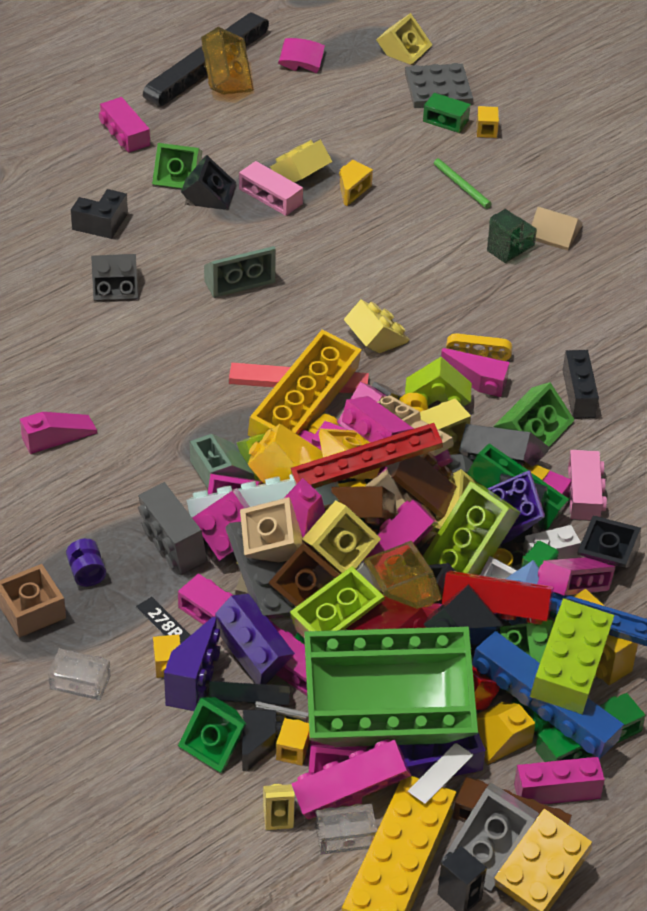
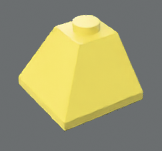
[376,13,432,65]

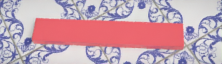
[229,363,369,394]

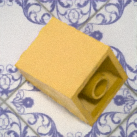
[248,424,323,484]

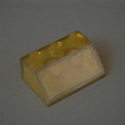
[201,27,254,95]
[364,541,442,609]

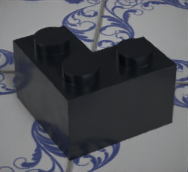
[71,189,128,239]

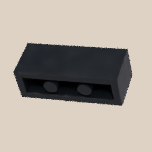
[562,350,599,419]

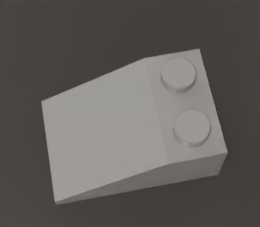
[445,783,539,891]

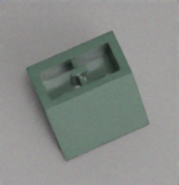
[190,434,254,488]

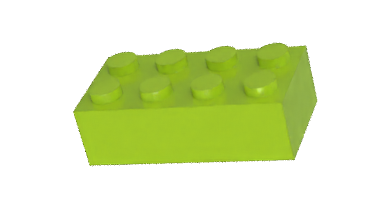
[418,481,521,575]
[530,598,614,714]

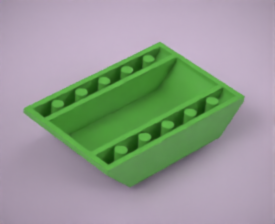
[304,627,478,747]

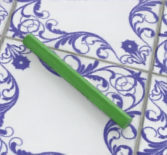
[434,158,492,209]

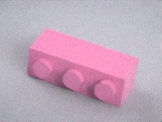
[239,161,303,216]
[568,450,607,520]

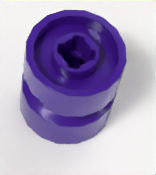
[66,538,107,587]

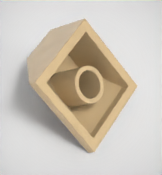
[240,497,302,562]

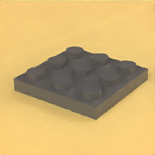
[405,63,473,108]

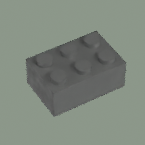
[138,482,207,575]

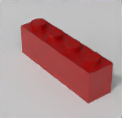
[442,571,554,624]

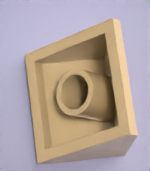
[528,207,582,251]

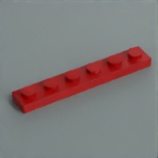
[291,422,443,489]

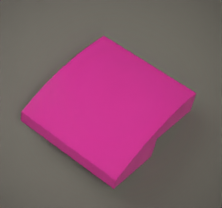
[278,38,325,74]

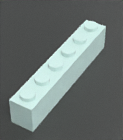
[187,474,340,517]

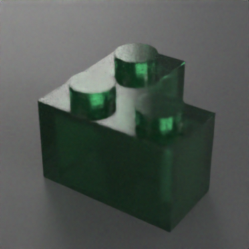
[487,209,537,263]

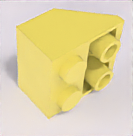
[270,139,332,183]
[344,299,409,353]

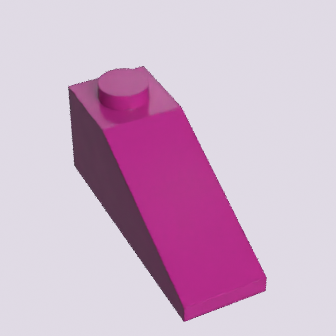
[441,348,510,397]
[20,412,97,454]

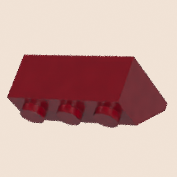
[345,588,428,630]

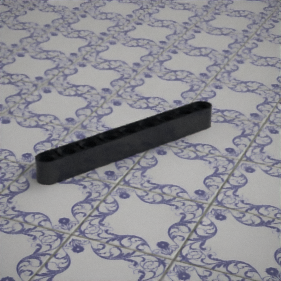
[143,12,269,106]

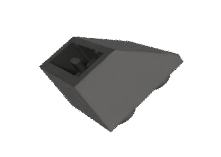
[91,254,138,300]

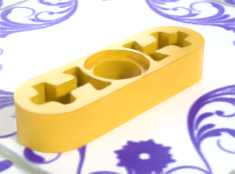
[446,334,512,361]

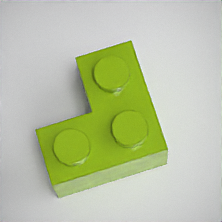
[405,357,472,407]

